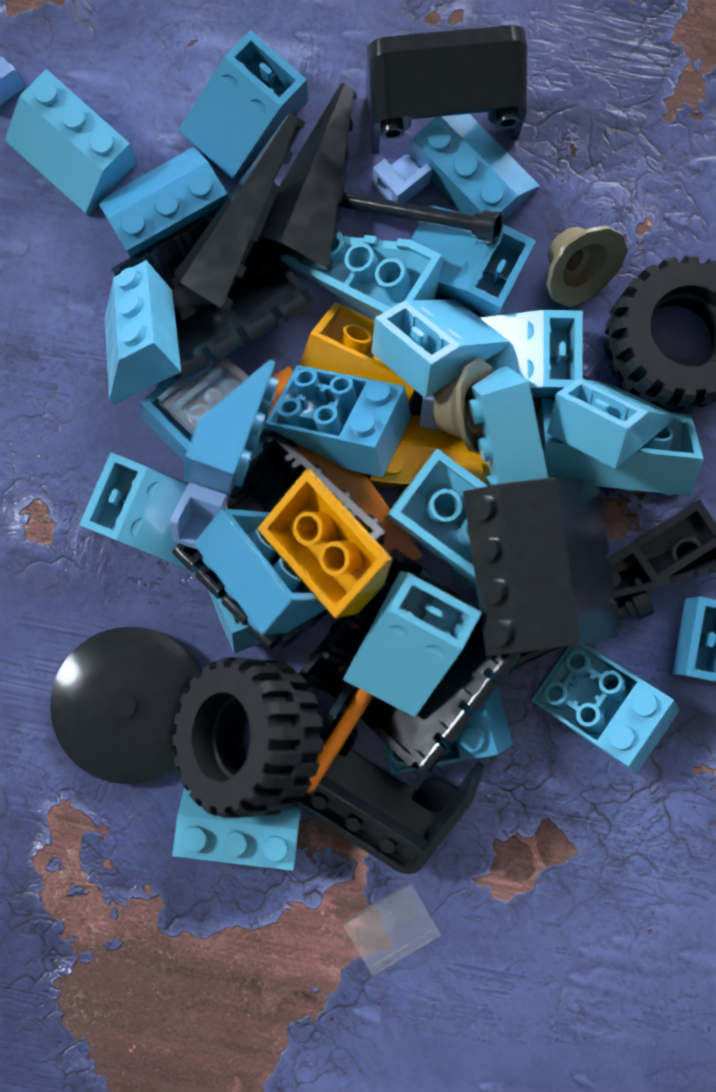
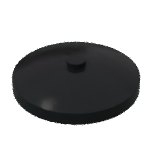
[50,627,202,784]

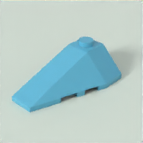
[281,232,444,319]

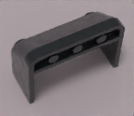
[366,25,527,153]
[294,682,484,874]

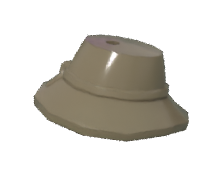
[546,226,628,307]
[433,359,494,455]

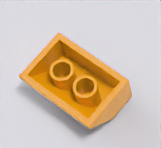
[299,301,416,405]
[371,415,490,491]
[257,469,392,618]

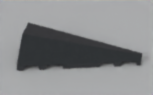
[257,83,357,272]
[174,113,306,312]
[606,499,716,599]

